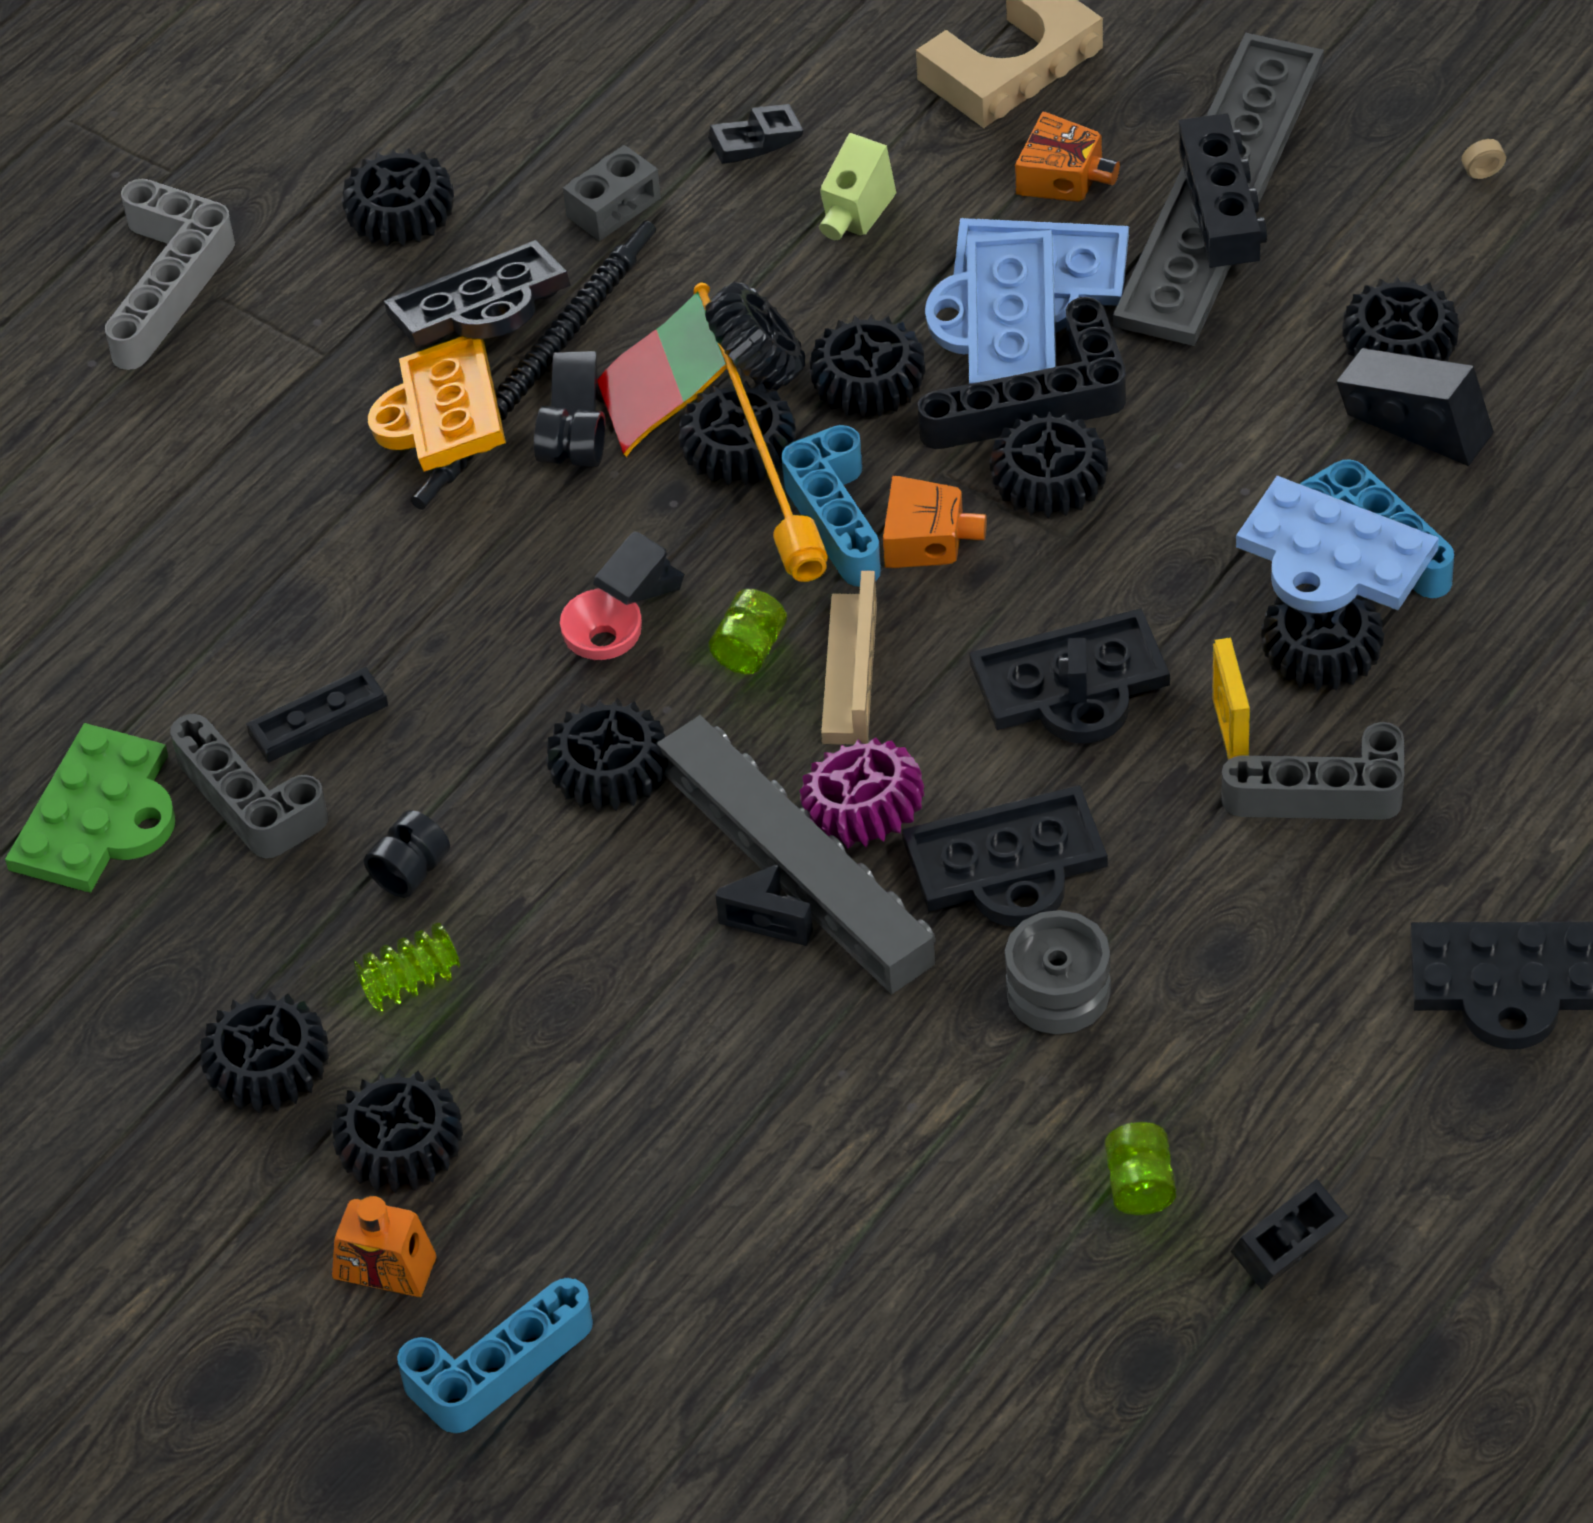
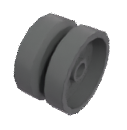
[1005,910,1111,1034]

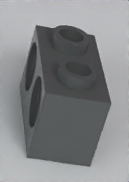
[563,145,661,241]

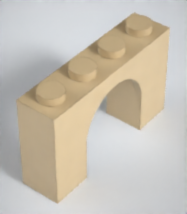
[916,0,1103,128]

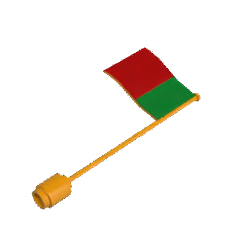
[597,283,828,582]

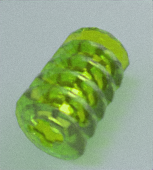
[354,923,460,1012]

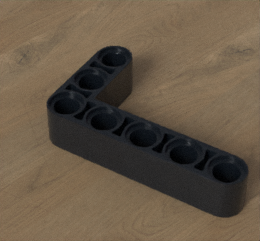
[918,297,1126,449]

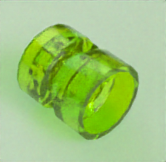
[709,589,787,674]
[1105,1122,1176,1215]

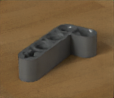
[170,714,328,858]
[1221,722,1404,820]

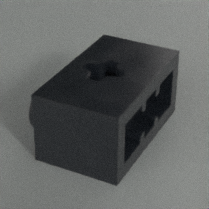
[1230,1179,1349,1290]

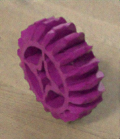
[799,738,925,848]

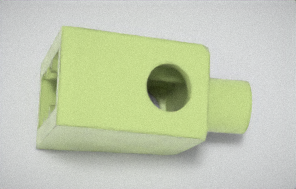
[819,133,896,240]

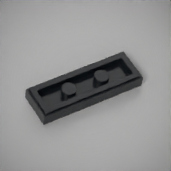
[246,667,388,763]

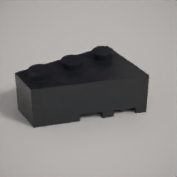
[1336,348,1494,466]

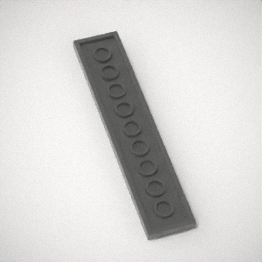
[1113,33,1324,346]

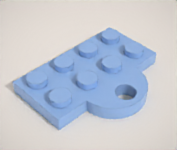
[954,218,1129,333]
[925,230,1056,384]
[1236,476,1439,613]

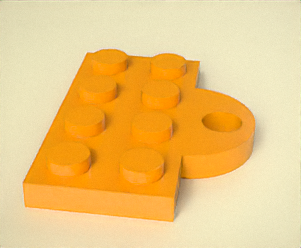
[368,336,506,472]

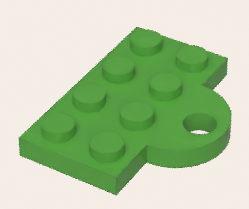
[5,723,175,893]

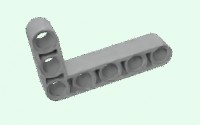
[105,179,235,370]

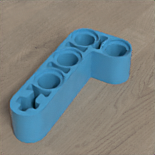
[782,425,881,587]
[1300,460,1454,598]
[397,1278,593,1433]

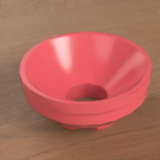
[560,589,642,660]

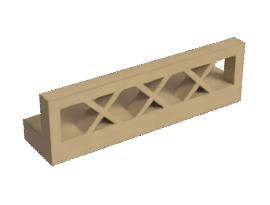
[821,571,877,744]

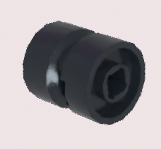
[534,406,606,467]
[363,810,451,898]

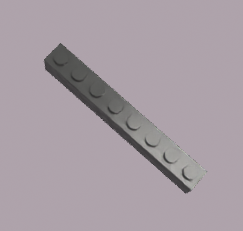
[657,715,936,995]

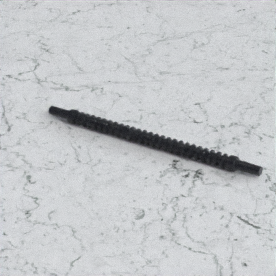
[411,221,656,510]

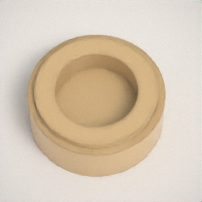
[1461,139,1506,179]

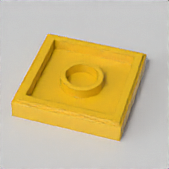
[1212,638,1250,760]

